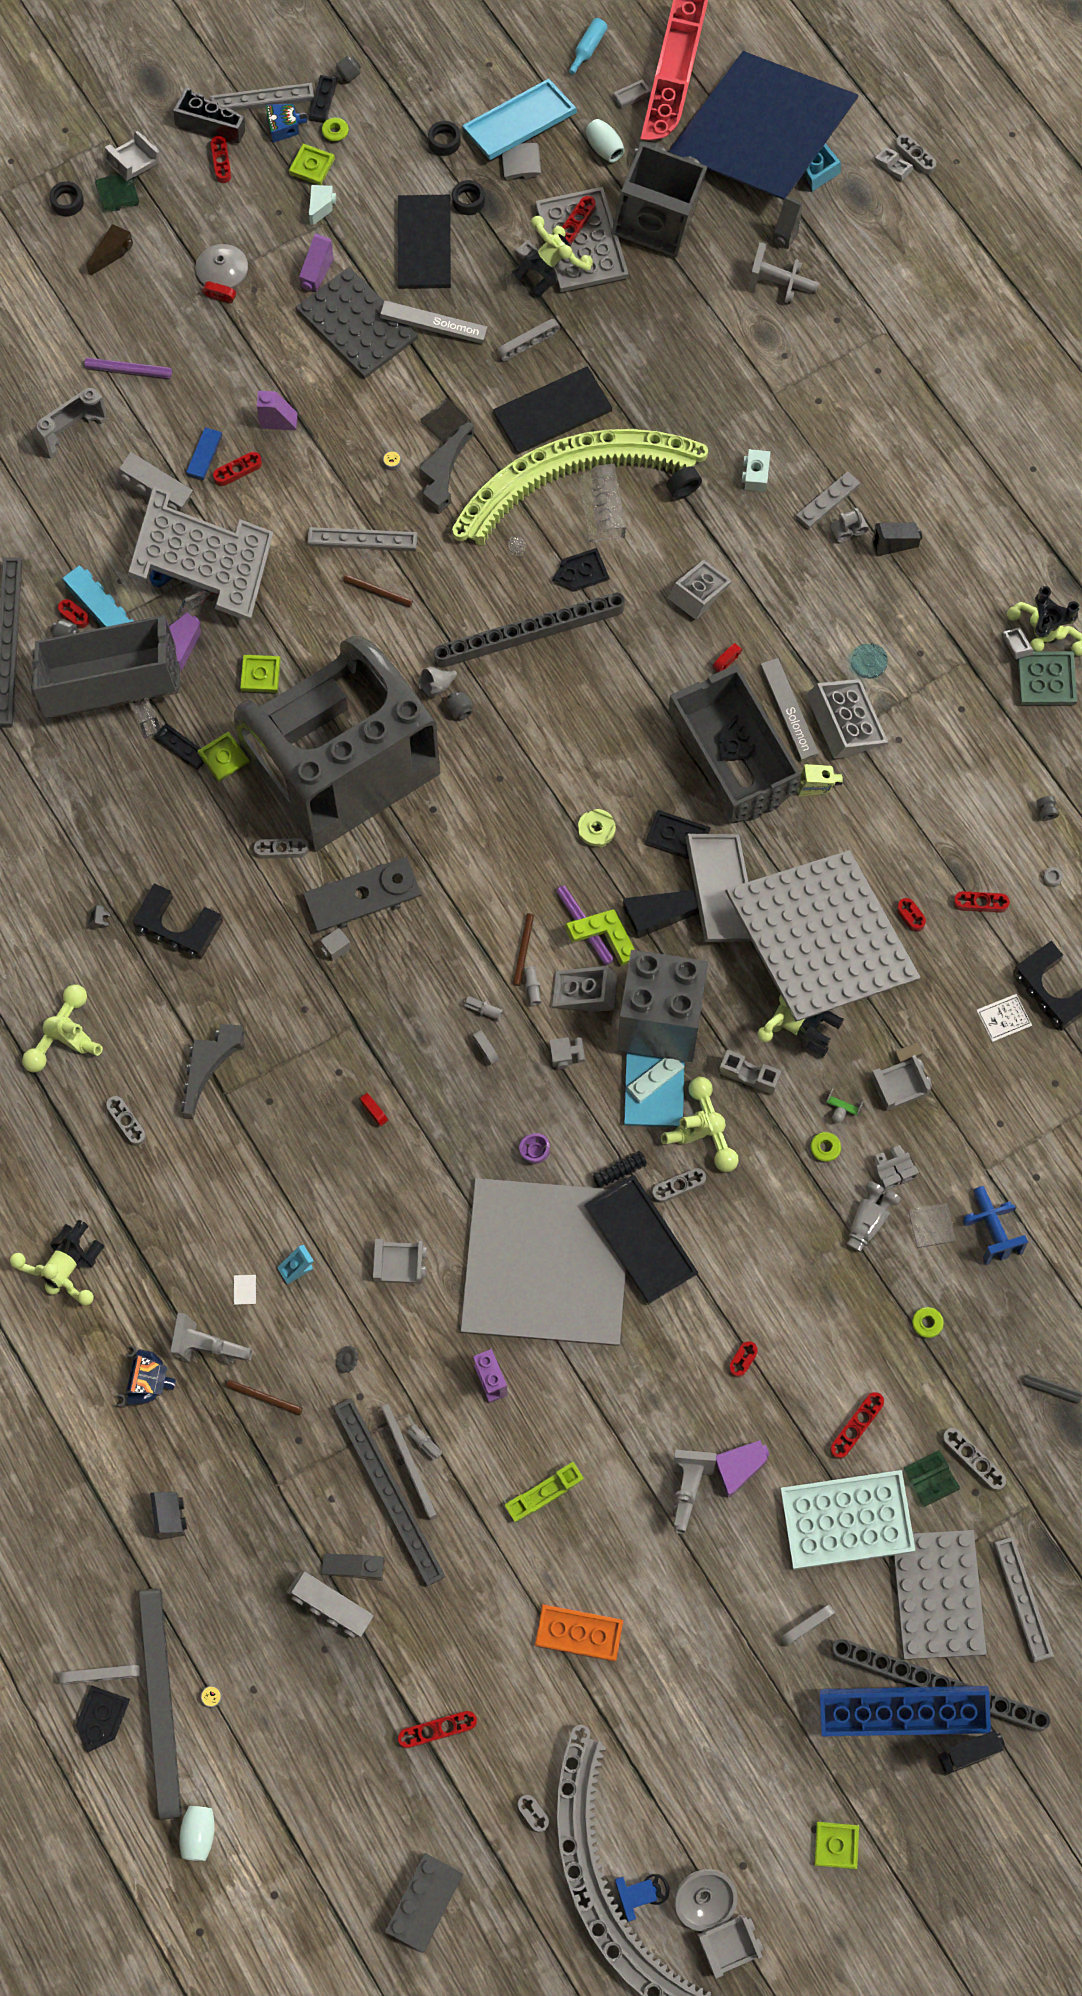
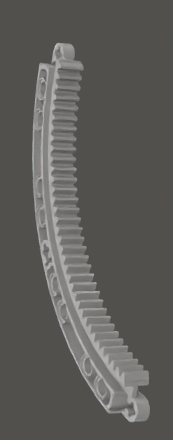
[557,1725,711,1996]

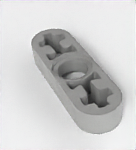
[896,134,936,174]
[254,838,309,859]
[106,1096,146,1146]
[652,1168,706,1203]
[781,1604,835,1647]

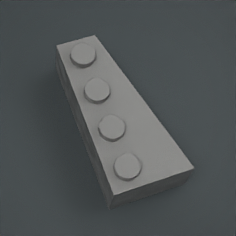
[117,452,193,512]
[287,1571,374,1638]

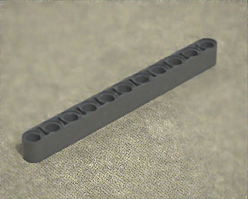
[434,592,625,668]
[139,1588,182,1820]
[831,1639,1051,1732]

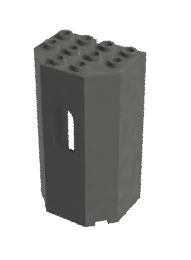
[31,615,180,719]
[669,664,801,821]

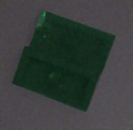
[95,174,139,211]
[904,1450,960,1507]

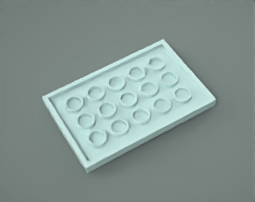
[781,1470,916,1570]

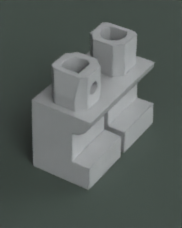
[873,1145,919,1192]

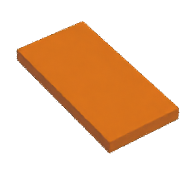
[535,1604,623,1662]

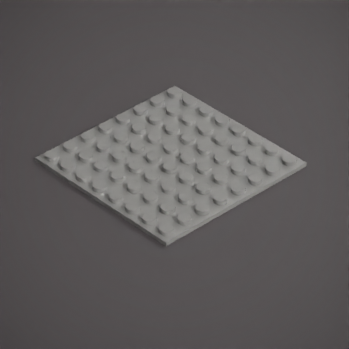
[725,850,921,1022]
[461,1178,626,1345]

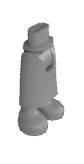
[847,1181,901,1252]

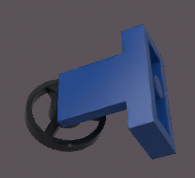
[614,1874,670,1922]

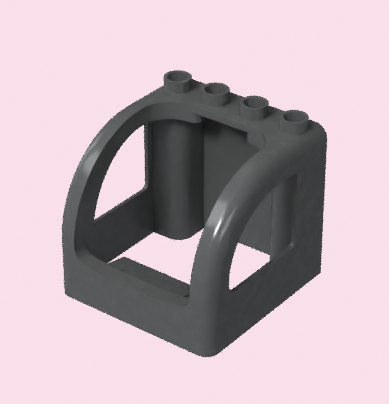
[234,635,440,852]

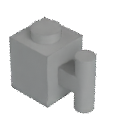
[550,1037,585,1069]

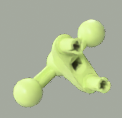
[22,984,103,1072]
[661,1076,739,1172]

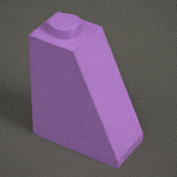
[299,233,334,292]
[257,391,298,430]
[169,612,201,671]
[715,1440,769,1498]

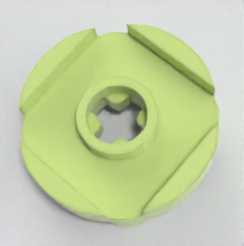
[578,809,616,847]

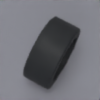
[428,121,461,156]
[452,180,485,215]
[49,181,84,217]
[666,466,702,499]

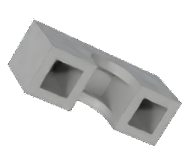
[719,1050,782,1095]

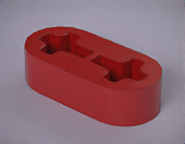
[202,281,236,303]
[58,599,89,629]
[712,643,742,672]
[897,898,926,932]
[359,1093,389,1127]
[729,1341,758,1378]

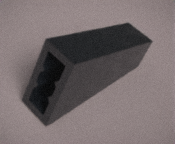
[623,890,699,938]

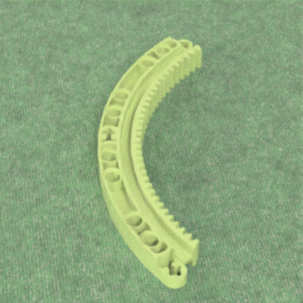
[452,429,708,545]

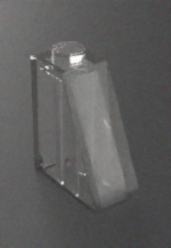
[127,699,160,739]

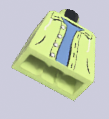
[797,764,843,796]

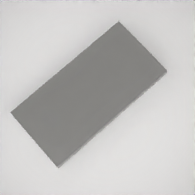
[685,834,752,942]

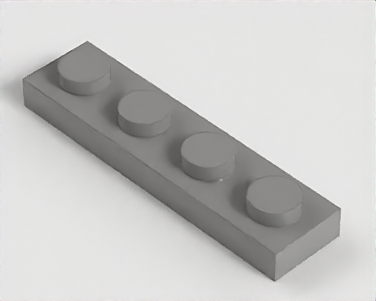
[796,471,860,530]

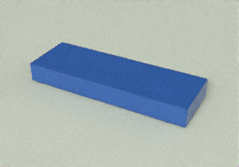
[186,427,222,480]

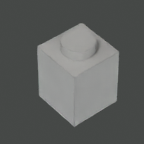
[320,928,351,961]

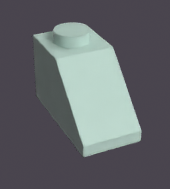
[309,185,336,225]

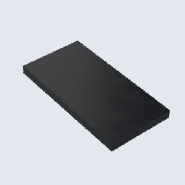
[398,194,451,289]
[493,366,613,455]
[584,1175,699,1305]

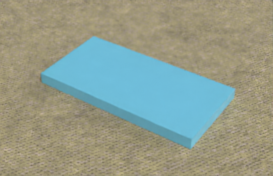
[462,79,577,160]
[624,1052,684,1128]

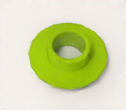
[321,117,349,141]
[810,1132,841,1162]
[912,1307,944,1338]

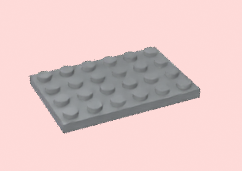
[535,187,629,292]
[893,1530,987,1660]

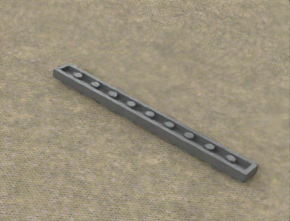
[0,557,22,727]
[334,1398,446,1587]

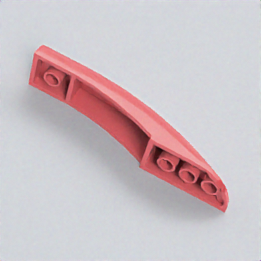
[640,0,708,141]

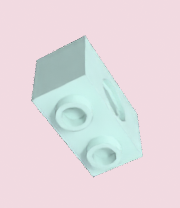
[742,449,770,492]

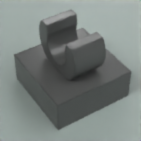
[88,905,110,930]

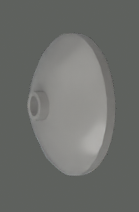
[195,244,248,289]
[674,1869,738,1931]

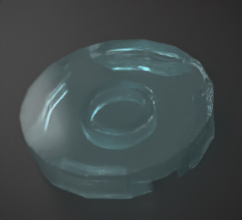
[851,643,888,679]

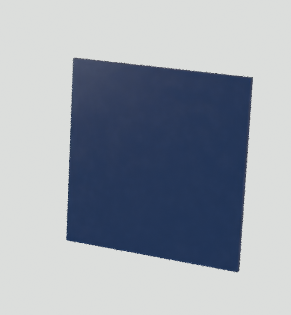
[669,51,859,200]

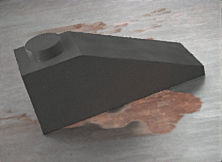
[773,196,802,249]
[322,1554,385,1581]

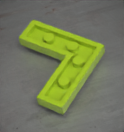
[564,909,635,966]

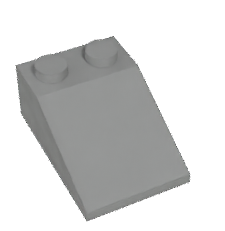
[668,560,732,619]
[552,966,617,1012]

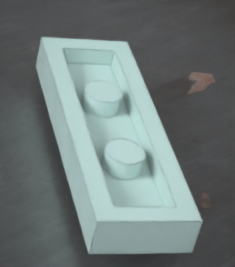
[627,1058,684,1104]

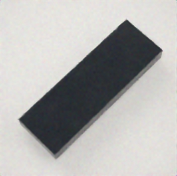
[309,75,337,123]
[154,723,204,770]

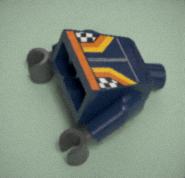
[116,1345,176,1408]

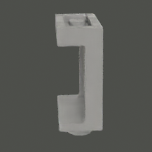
[104,131,159,181]
[871,1055,932,1111]
[373,1239,427,1284]
[697,1914,764,1978]

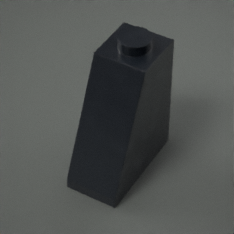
[872,523,922,557]

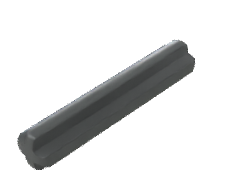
[1024,1374,1082,1403]

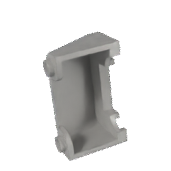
[32,388,108,459]

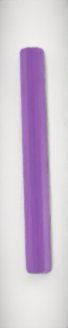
[84,358,172,378]
[557,885,613,965]

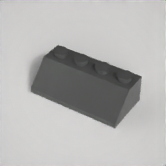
[385,1853,463,1953]

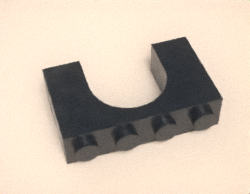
[132,883,223,959]
[1013,941,1082,1031]
[938,1730,1005,1775]

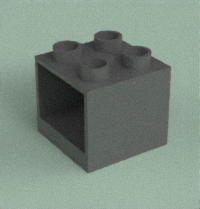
[611,143,707,258]
[616,950,708,1062]

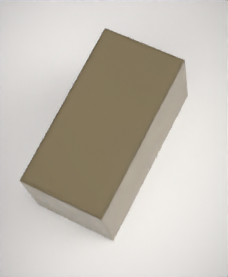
[894,1043,922,1064]

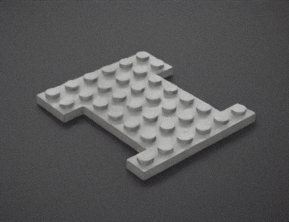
[127,486,273,621]

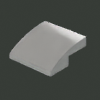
[502,143,541,181]

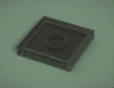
[421,398,471,444]

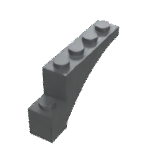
[419,421,474,514]
[181,1023,245,1119]

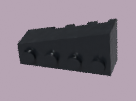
[173,86,245,143]

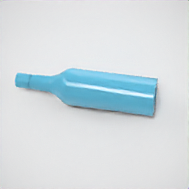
[569,18,608,75]

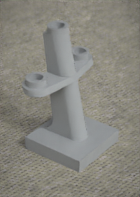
[748,243,819,303]
[171,1313,253,1364]
[672,1450,716,1534]

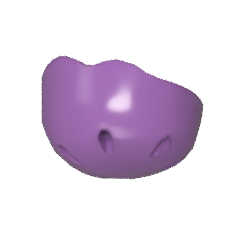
[519,1133,550,1164]

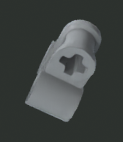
[830,508,869,543]

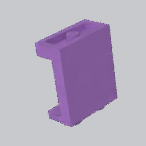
[473,1349,508,1403]

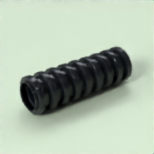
[593,1151,647,1188]

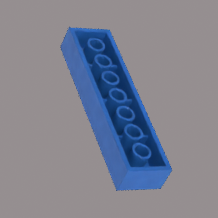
[820,1686,991,1736]

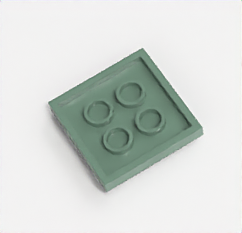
[1018,651,1077,705]

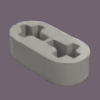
[472,1030,499,1065]
[518,1795,549,1832]

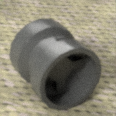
[1037,796,1059,821]

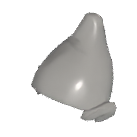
[418,667,457,698]

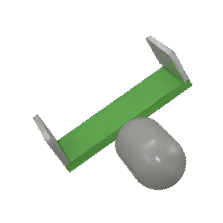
[826,1088,863,1123]

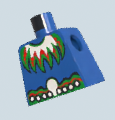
[266,104,307,143]

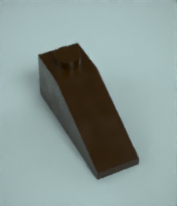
[86,224,133,275]

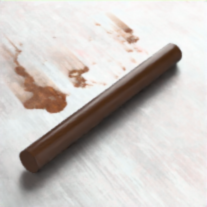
[344,574,413,607]
[513,913,534,986]
[226,1380,303,1415]

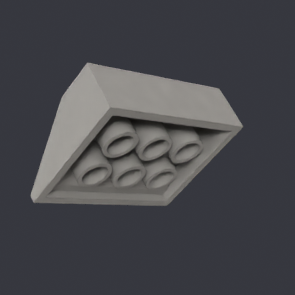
[806,679,888,759]

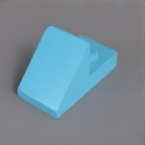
[277,1245,314,1284]

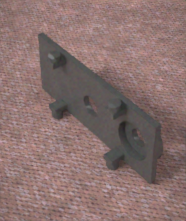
[303,857,422,932]

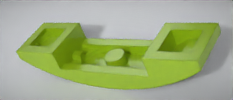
[505,1462,584,1523]

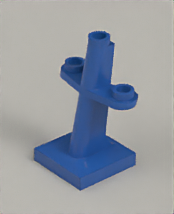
[963,1186,1028,1265]

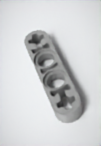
[497,319,560,361]
[942,1428,1006,1491]
[59,1665,140,1685]

